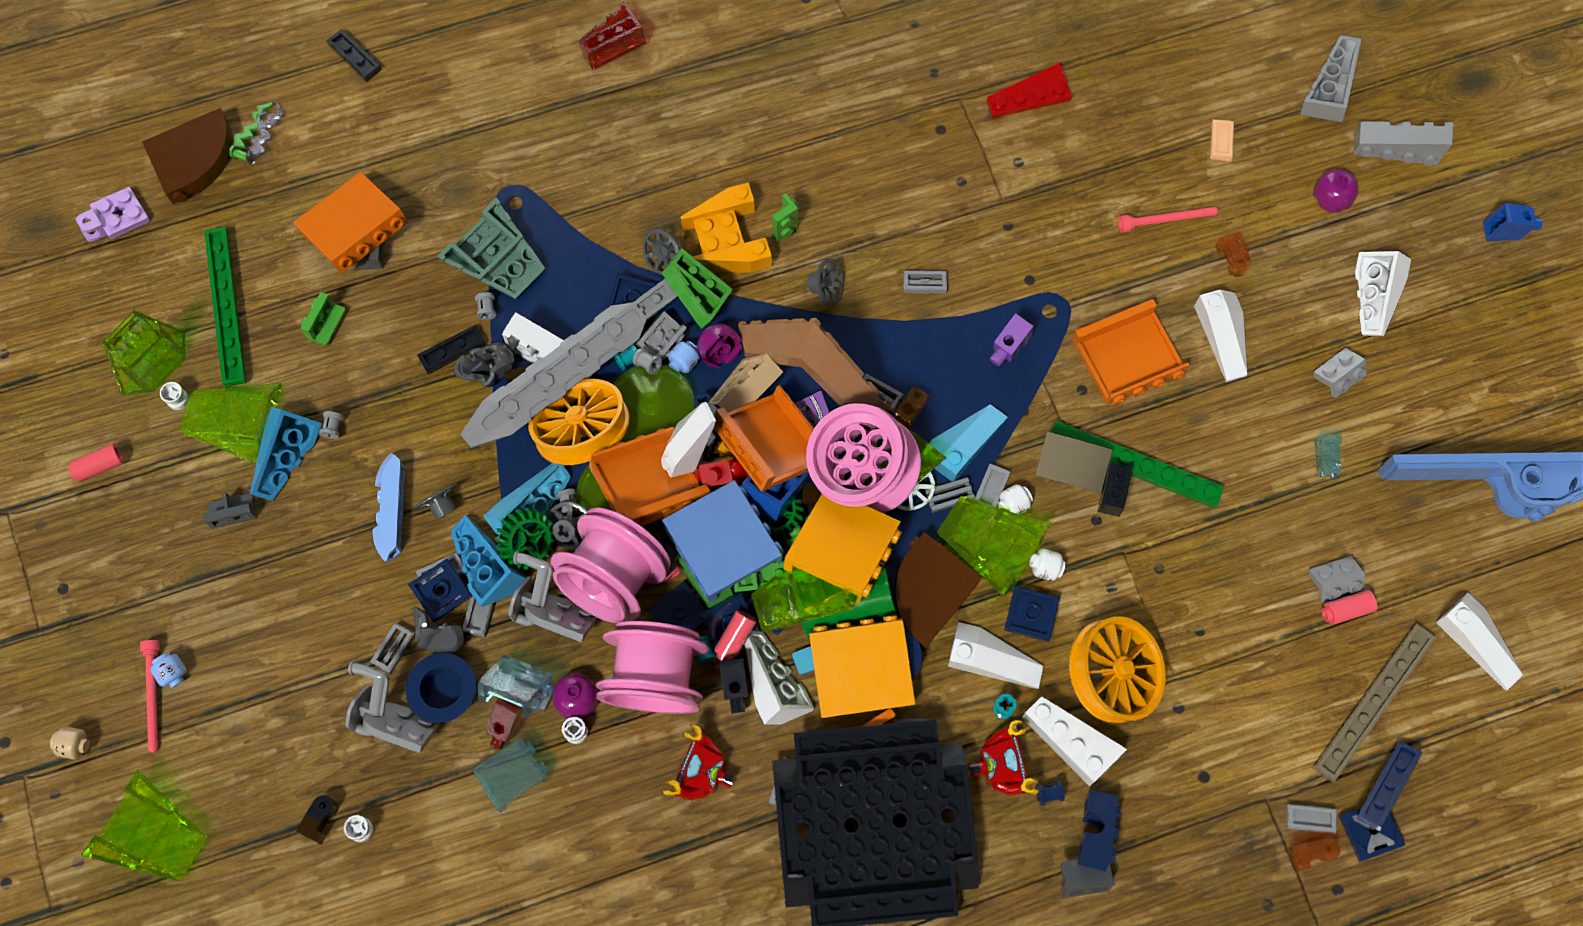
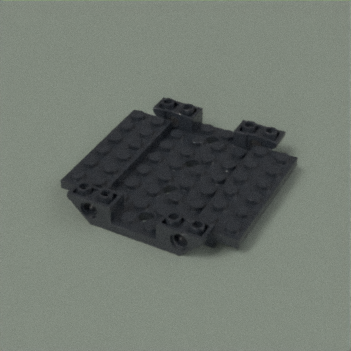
[772,719,979,926]

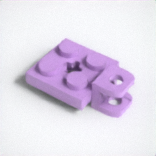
[76,187,150,242]

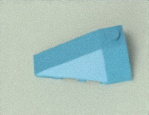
[920,404,1008,482]
[484,463,571,553]

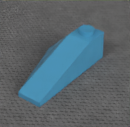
[250,407,322,501]
[451,515,526,607]

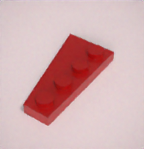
[986,62,1072,118]

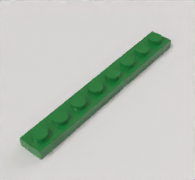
[204,227,247,388]
[1051,421,1224,509]

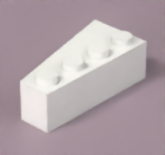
[502,312,592,379]
[1022,697,1127,787]

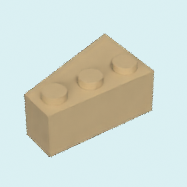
[708,353,783,412]

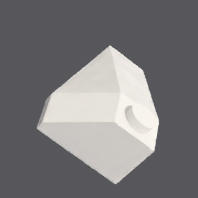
[1355,251,1411,336]
[1194,290,1247,382]
[661,402,716,478]
[1436,592,1523,691]
[947,622,1043,689]
[745,631,814,725]

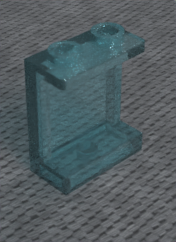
[478,655,554,718]
[472,737,549,813]

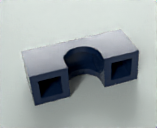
[1077,790,1121,871]

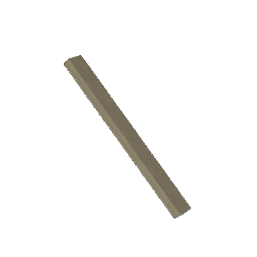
[1313,623,1436,783]

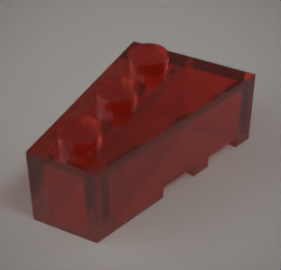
[578,1,646,70]

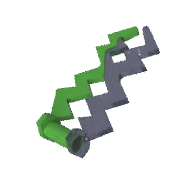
[229,103,284,165]

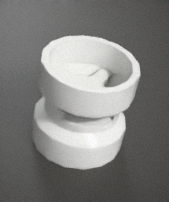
[160,382,189,410]
[562,717,588,744]
[344,815,374,842]

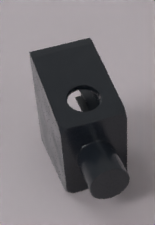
[720,659,748,714]

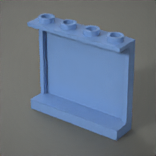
[662,480,783,603]

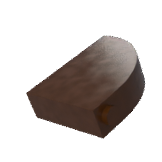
[142,108,233,204]
[894,532,982,652]

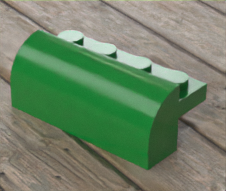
[795,568,897,638]

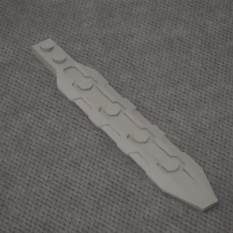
[460,279,678,448]

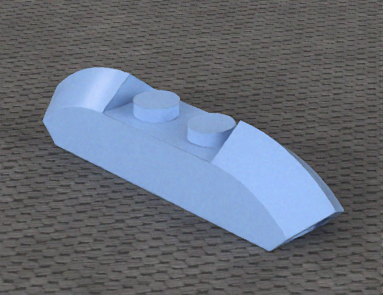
[373,453,405,562]

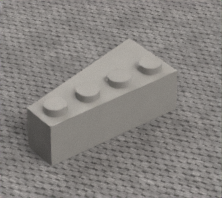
[1300,35,1361,122]
[1353,122,1453,166]

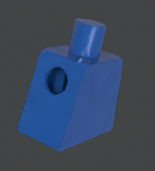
[1483,203,1542,241]

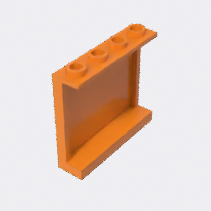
[293,172,409,275]
[1072,299,1189,406]
[713,385,814,492]
[589,427,710,527]

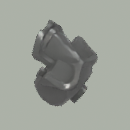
[454,343,514,387]
[411,606,464,654]

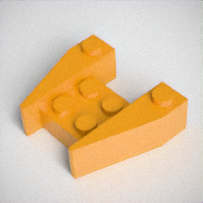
[680,183,772,273]

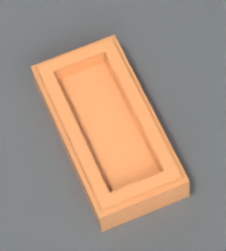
[1210,119,1234,161]

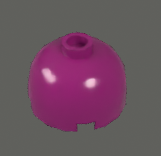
[1313,169,1359,213]
[698,323,742,368]
[552,673,599,720]

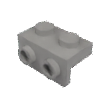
[635,311,687,360]
[1313,348,1367,398]
[1309,556,1365,603]

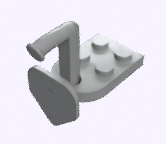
[508,551,599,642]
[345,661,441,753]

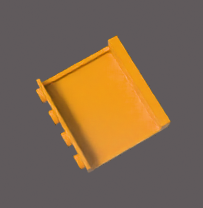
[783,494,902,604]
[809,615,915,718]

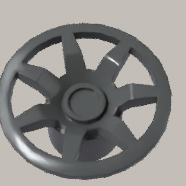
[643,229,682,275]
[808,258,844,306]
[414,484,458,520]
[547,501,588,549]

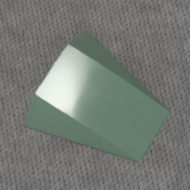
[437,197,545,299]

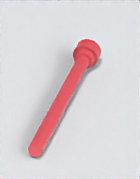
[1118,207,1219,233]
[140,640,160,753]

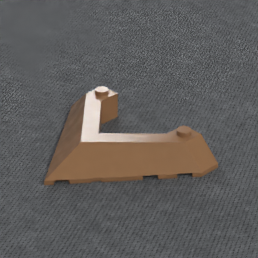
[738,318,891,414]

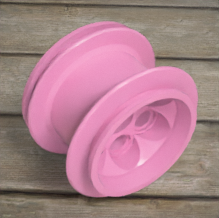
[806,404,921,513]
[551,508,671,623]
[596,621,709,714]

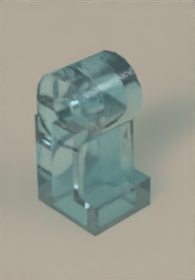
[1315,433,1342,478]

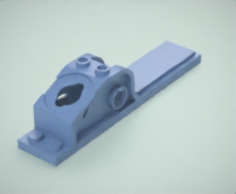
[1378,452,1583,521]

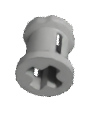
[475,292,496,320]
[633,348,662,375]
[319,411,343,439]
[556,489,581,516]

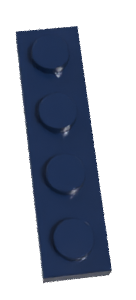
[1357,741,1422,831]

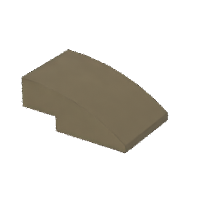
[1035,432,1112,493]

